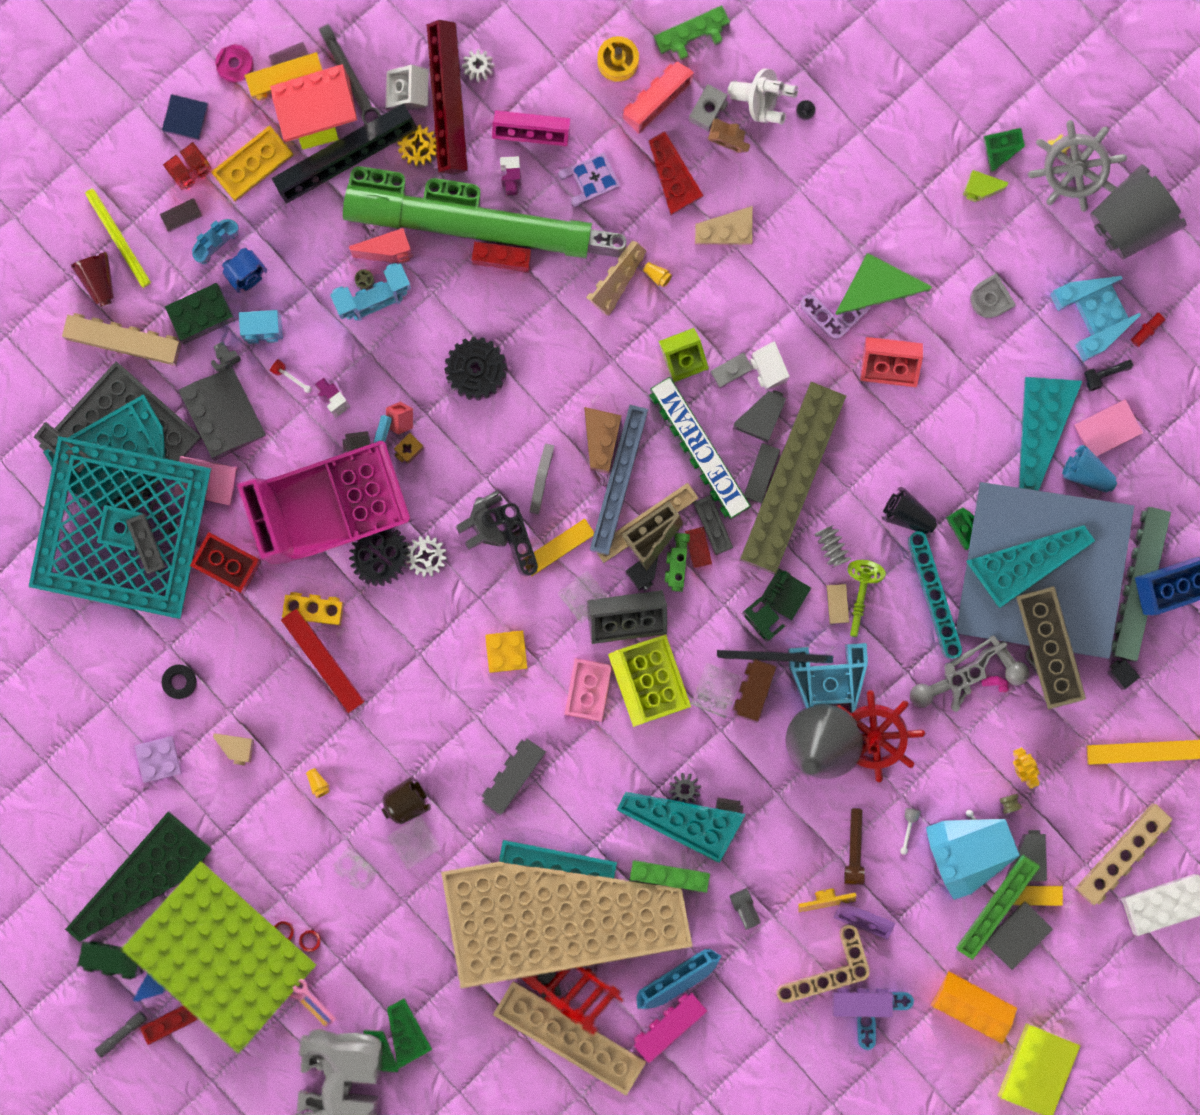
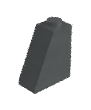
[733,390,786,443]
[1005,830,1047,881]

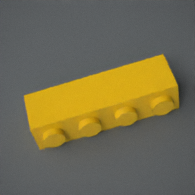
[245,52,323,101]

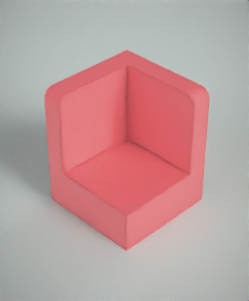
[386,402,413,435]

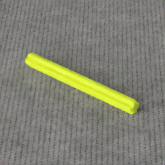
[85,188,151,288]

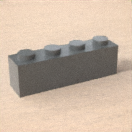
[482,739,546,815]

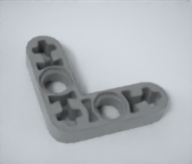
[529,443,554,514]

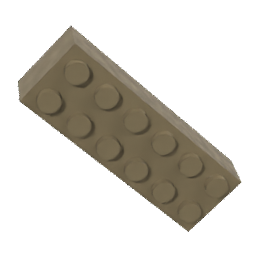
[1016,586,1086,709]

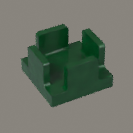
[741,597,785,643]

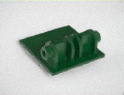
[761,568,811,621]

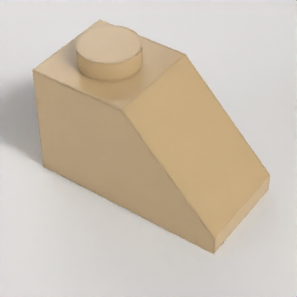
[213,733,254,765]

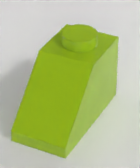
[963,170,1008,202]

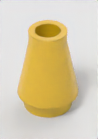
[643,262,672,287]
[306,768,330,798]

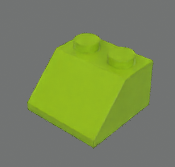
[658,328,709,382]

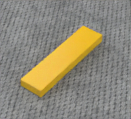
[521,518,594,577]

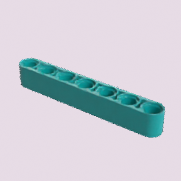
[908,531,962,660]

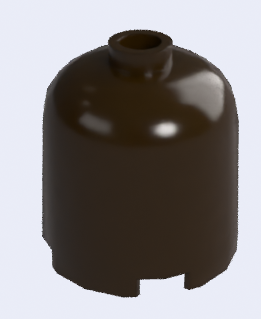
[382,776,431,824]

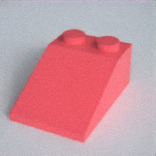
[349,228,413,264]

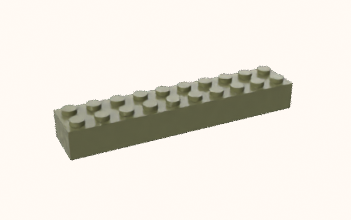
[739,382,846,575]

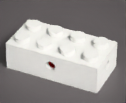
[1121,874,1200,936]

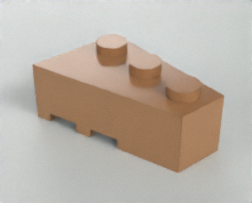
[584,407,622,474]

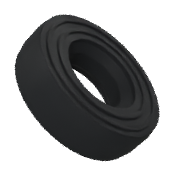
[161,664,197,699]

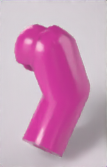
[981,676,1009,692]

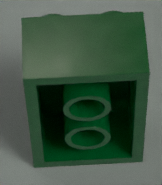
[165,283,236,344]
[78,941,143,980]

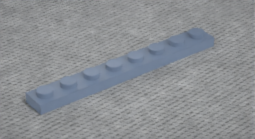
[590,405,648,556]

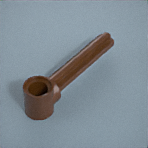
[844,808,865,885]

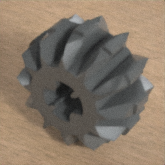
[669,773,701,803]

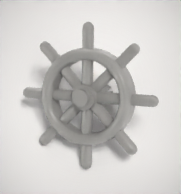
[1028,120,1127,212]

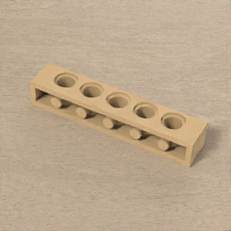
[1074,804,1173,905]

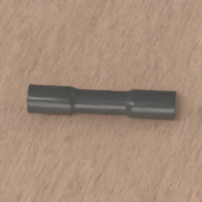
[95,1011,147,1058]

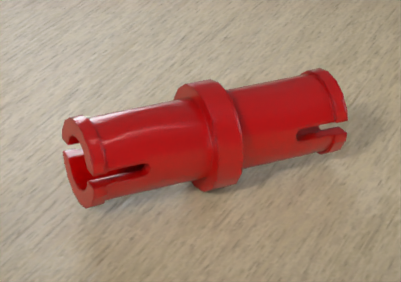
[1130,312,1166,347]

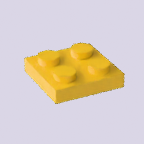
[485,630,528,673]

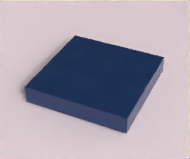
[162,94,209,140]

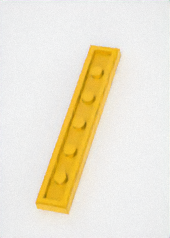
[1086,740,1200,765]

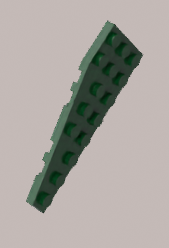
[65,811,213,942]

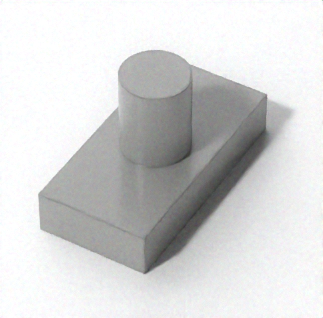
[710,352,753,388]

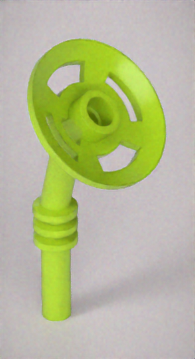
[847,560,886,637]

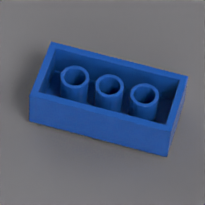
[1135,556,1200,615]

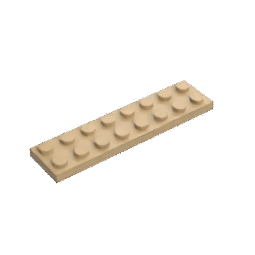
[493,981,646,1096]

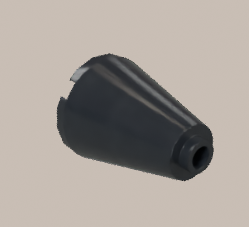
[882,487,937,534]

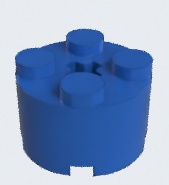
[222,248,267,293]

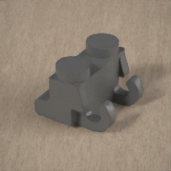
[211,342,241,372]

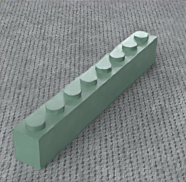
[1111,507,1171,662]

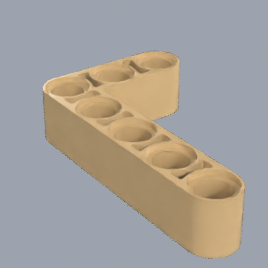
[776,925,870,1003]

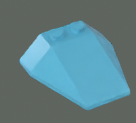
[926,819,1020,900]

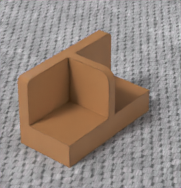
[708,119,750,153]

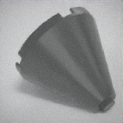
[785,704,863,779]

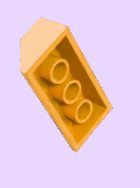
[931,971,1017,1044]

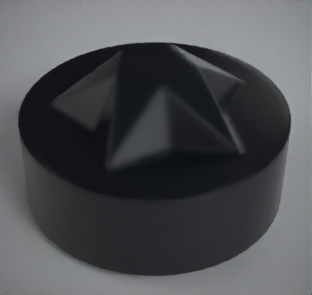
[796,100,815,120]

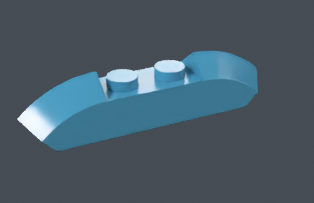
[636,949,721,1009]

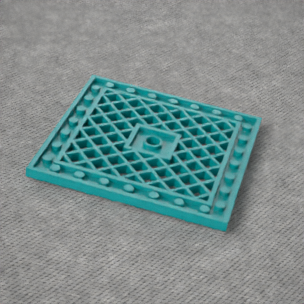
[28,436,212,619]

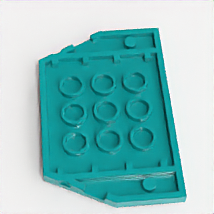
[43,394,165,508]

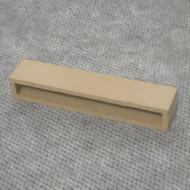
[62,313,181,366]

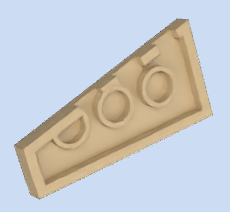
[586,241,646,316]

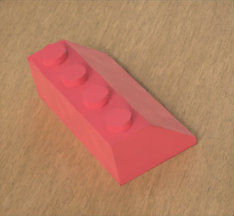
[623,62,694,134]

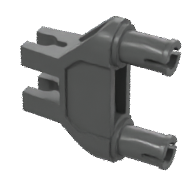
[456,490,520,550]

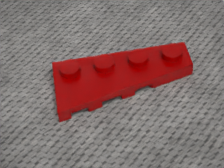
[648,131,704,215]

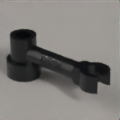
[1084,359,1134,392]

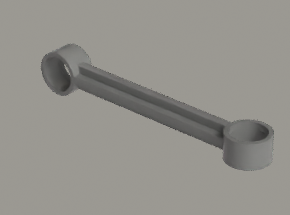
[318,24,381,125]

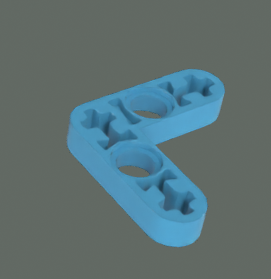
[857,992,914,1050]

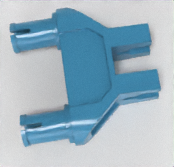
[192,219,239,264]

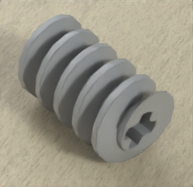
[815,525,851,568]

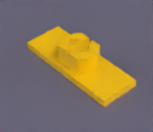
[798,888,856,913]

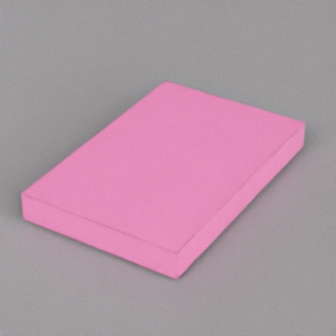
[1074,399,1143,456]
[174,456,237,505]
[564,658,612,722]

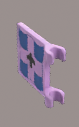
[558,152,620,207]

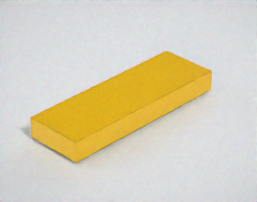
[1013,886,1063,906]

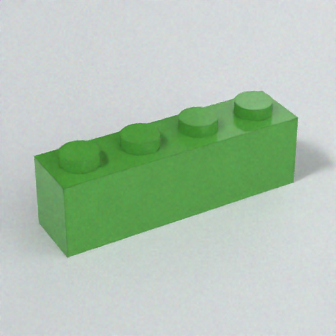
[630,860,710,893]

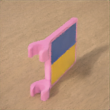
[289,979,336,1027]

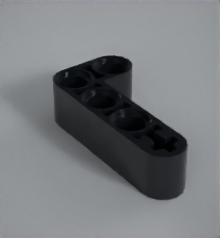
[482,503,538,576]

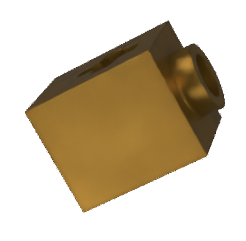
[394,433,424,464]

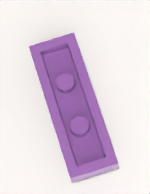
[833,901,895,939]

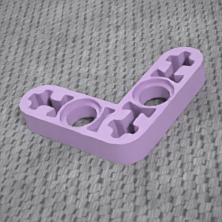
[800,295,871,340]

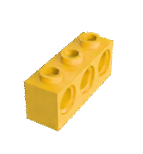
[282,592,344,626]

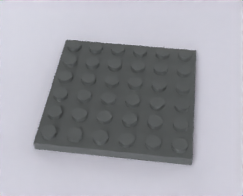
[39,361,202,510]

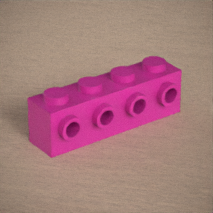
[492,110,570,146]
[633,992,707,1063]

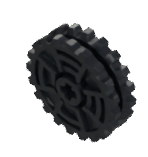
[445,337,507,401]

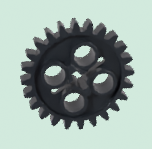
[349,527,411,586]

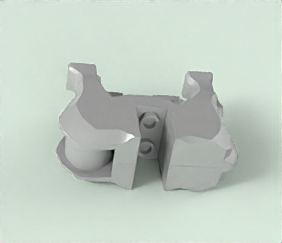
[295,1029,382,1115]

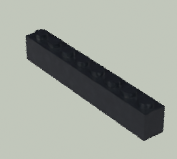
[271,103,418,204]

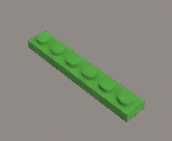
[956,855,1040,960]

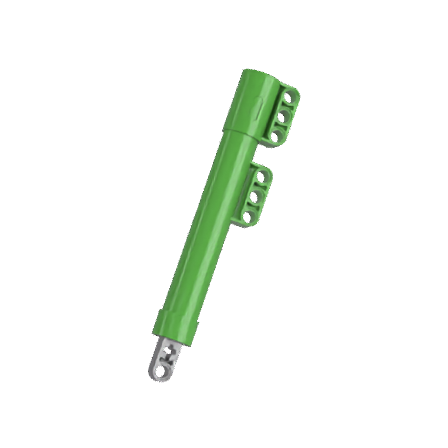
[343,166,627,259]

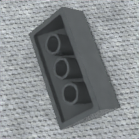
[587,590,667,644]

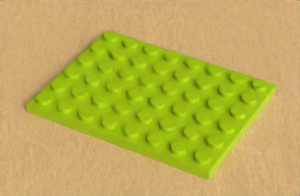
[121,861,316,1054]

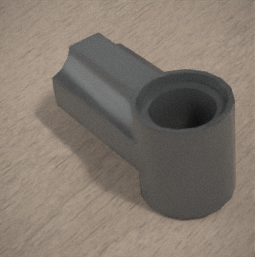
[729,888,761,930]

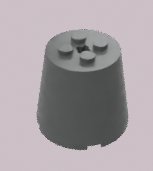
[1090,164,1187,260]

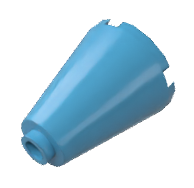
[1062,445,1117,493]

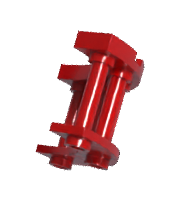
[521,967,624,1036]

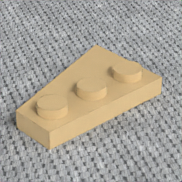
[695,206,752,245]

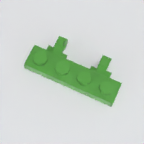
[654,5,730,61]

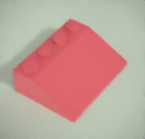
[271,64,357,142]

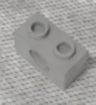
[689,84,728,131]

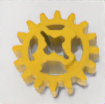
[397,124,437,167]
[1012,747,1040,789]

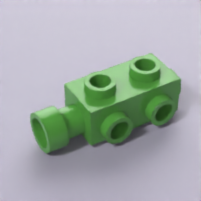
[665,533,690,592]

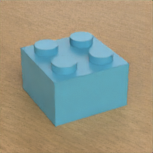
[239,310,283,344]

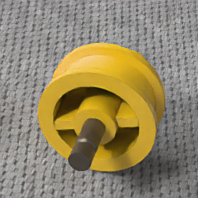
[597,36,639,82]

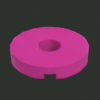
[215,44,254,83]

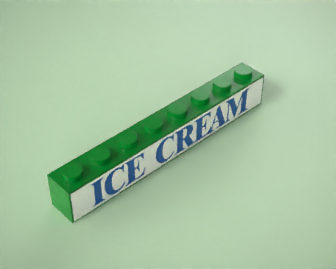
[649,377,751,520]

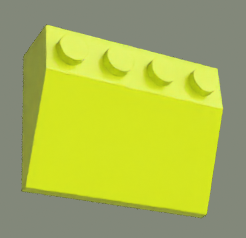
[608,635,691,727]
[997,1023,1080,1115]

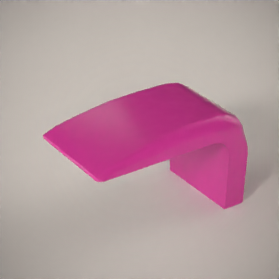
[237,441,410,565]

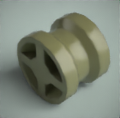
[355,269,374,291]
[999,793,1022,814]

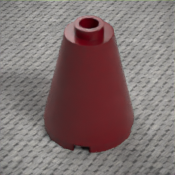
[70,252,114,307]

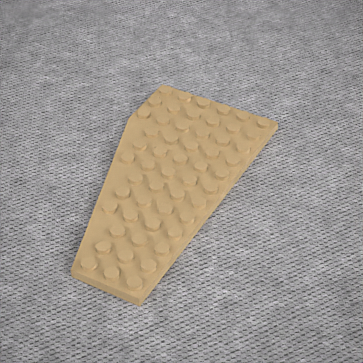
[441,862,692,989]

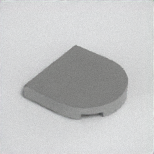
[970,273,1016,318]

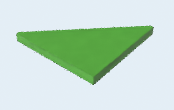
[835,253,932,315]

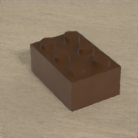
[732,659,776,723]

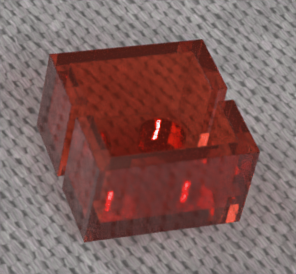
[163,142,212,191]

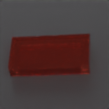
[685,527,712,569]

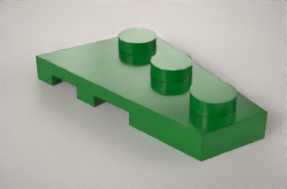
[387,998,432,1069]

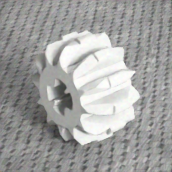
[462,49,494,83]

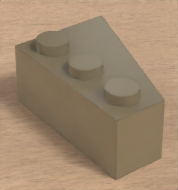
[622,502,683,571]

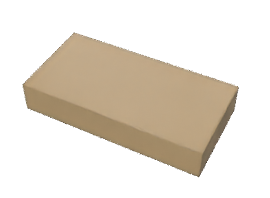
[826,584,849,624]

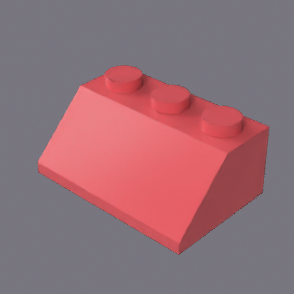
[860,337,923,387]

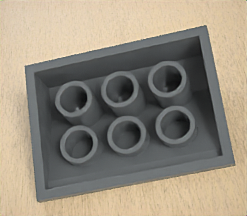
[179,368,266,461]

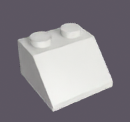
[386,65,429,109]
[750,341,790,391]

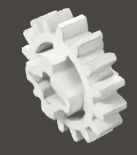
[406,535,447,577]

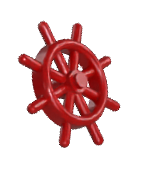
[837,690,925,783]

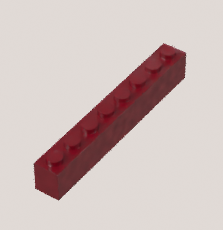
[427,20,468,175]

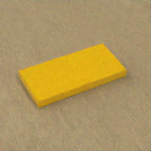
[211,125,294,202]

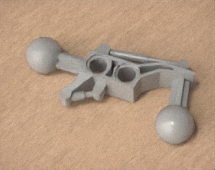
[909,635,1029,712]

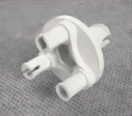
[728,68,798,124]

